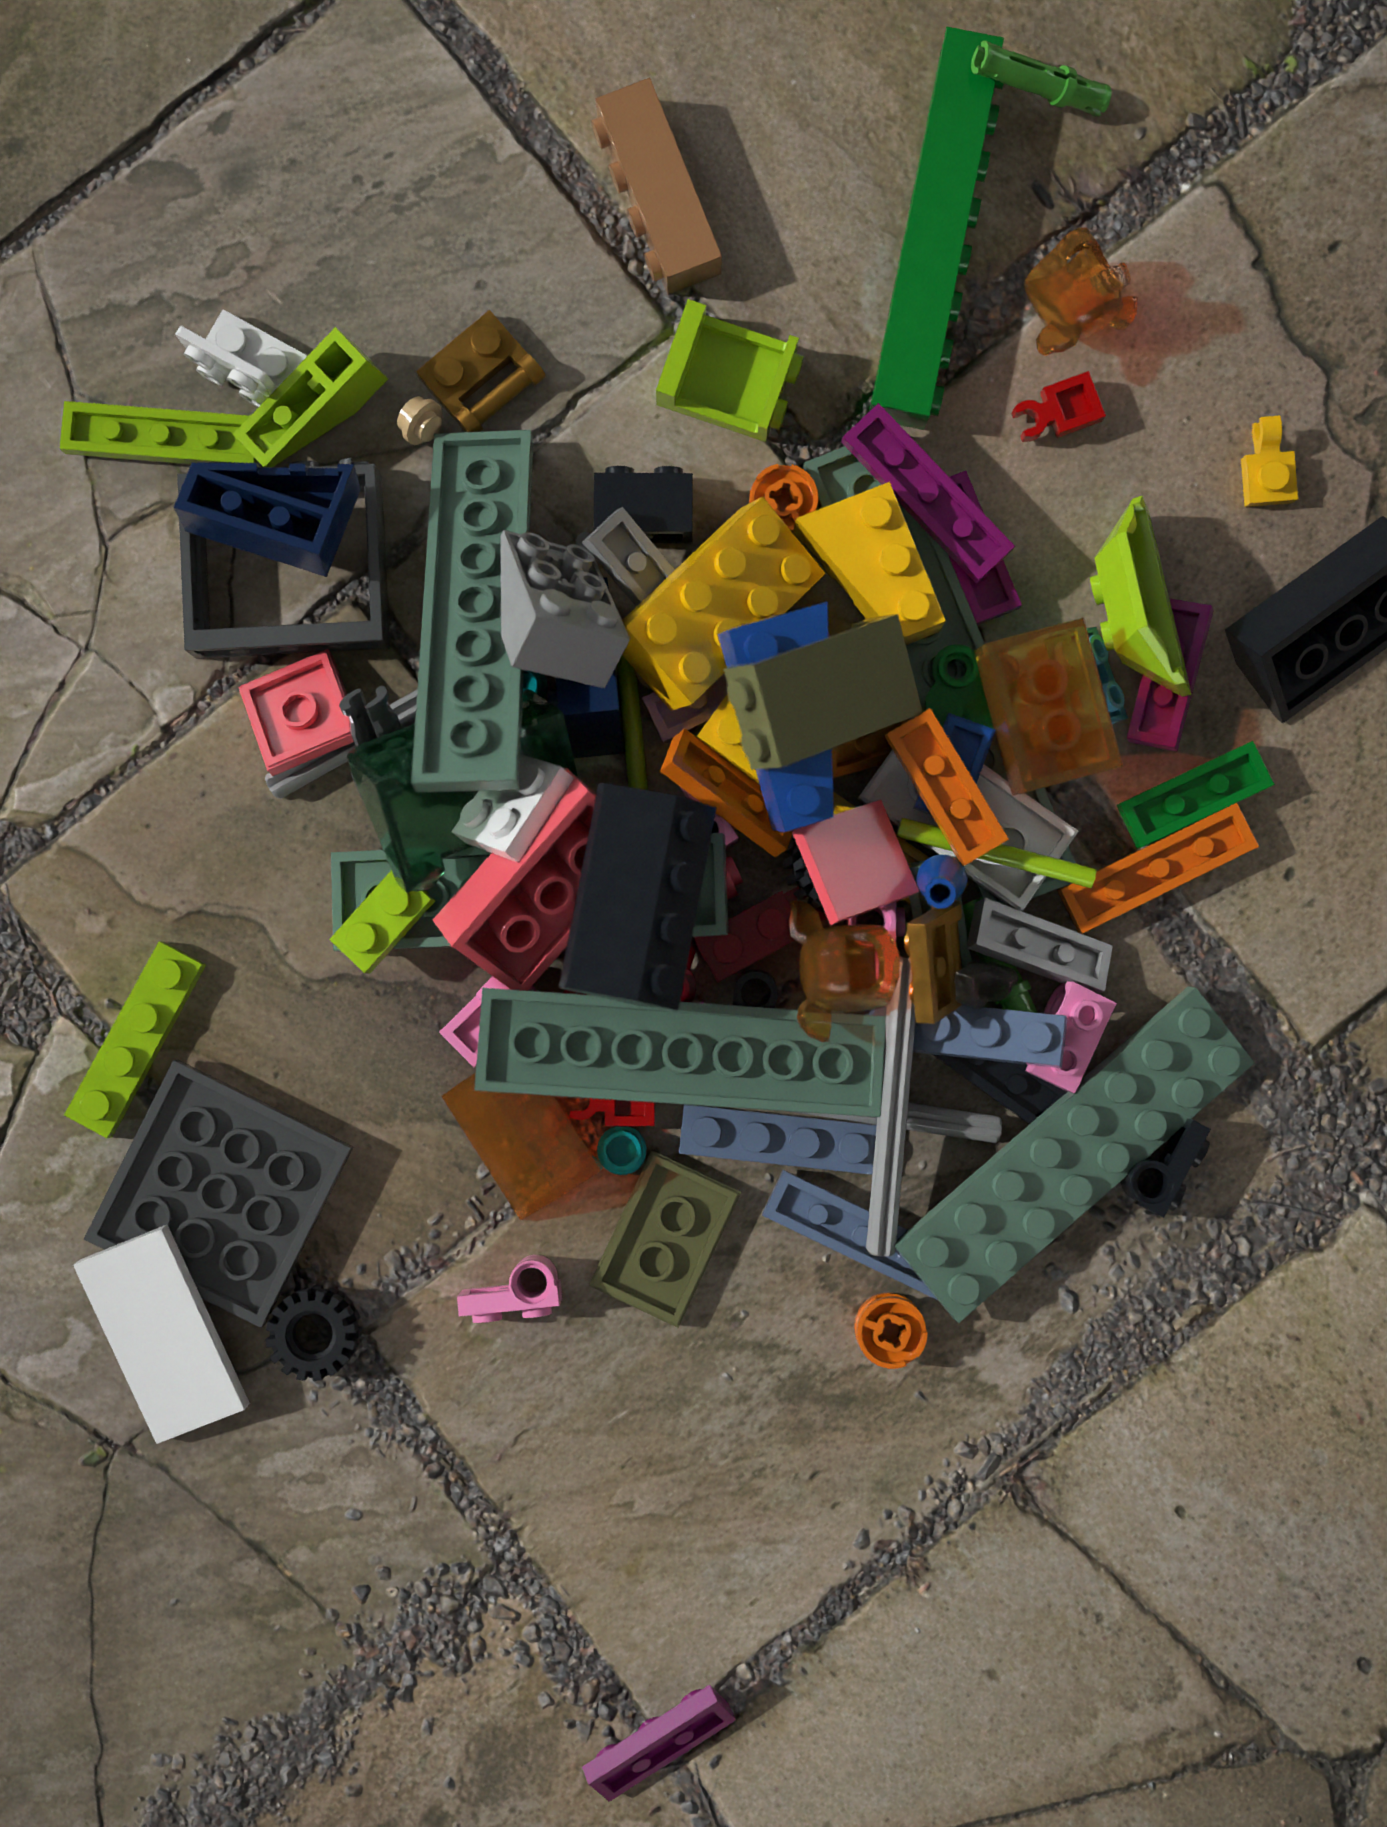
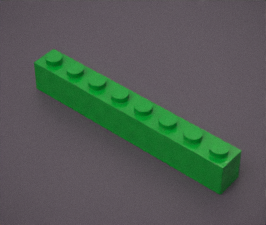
[869,27,1004,430]

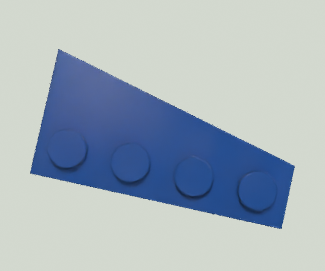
[718,602,834,832]

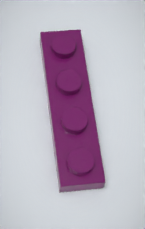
[841,403,1015,584]

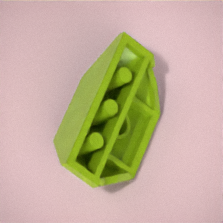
[1090,496,1192,697]

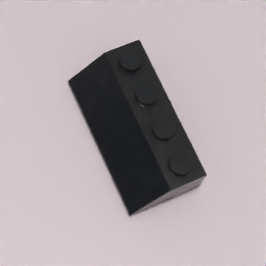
[1225,516,1387,723]
[559,783,716,1011]

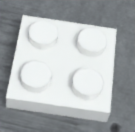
[451,754,574,863]

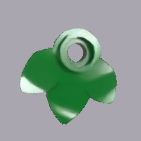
[925,644,1020,733]

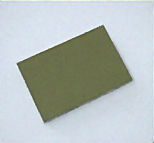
[589,1149,741,1328]

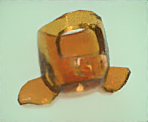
[1024,227,1138,356]
[789,900,900,1043]

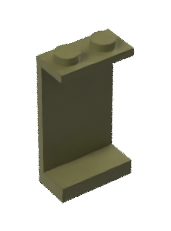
[724,614,923,769]

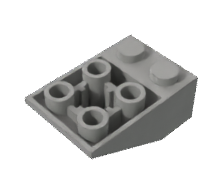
[501,530,630,688]

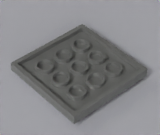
[84,1060,354,1328]

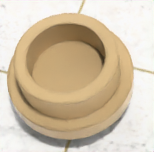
[397,396,442,445]

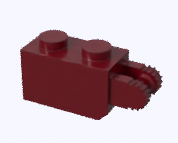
[694,886,828,983]

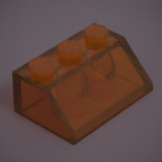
[974,617,1123,796]
[441,1072,603,1220]

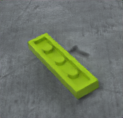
[59,401,259,464]
[64,941,206,1138]

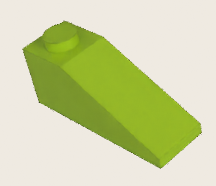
[233,327,388,467]

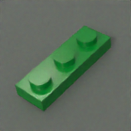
[1116,741,1275,849]

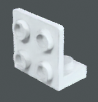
[175,310,307,407]

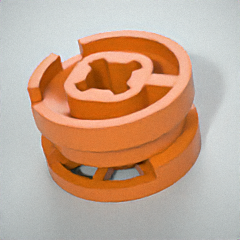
[749,464,818,535]
[854,1292,927,1369]

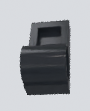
[1120,1118,1211,1218]

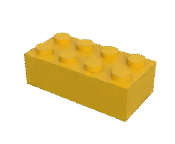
[622,496,826,711]

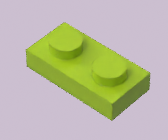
[329,866,436,974]

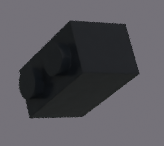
[593,466,693,543]

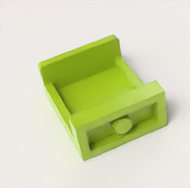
[656,299,804,442]

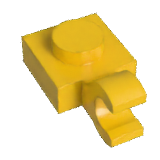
[1241,415,1298,507]

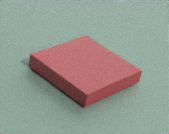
[238,649,354,776]
[792,799,920,925]

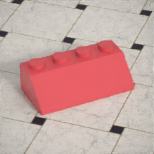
[433,768,597,991]

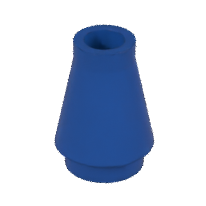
[917,855,967,909]

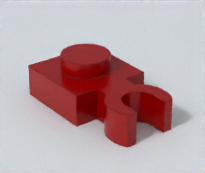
[1011,371,1106,442]
[570,1098,655,1126]

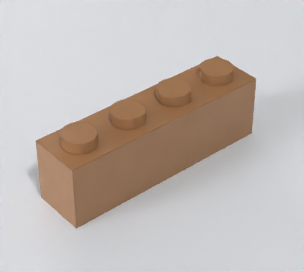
[591,77,722,295]

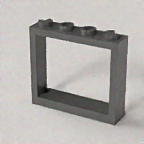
[177,458,390,659]

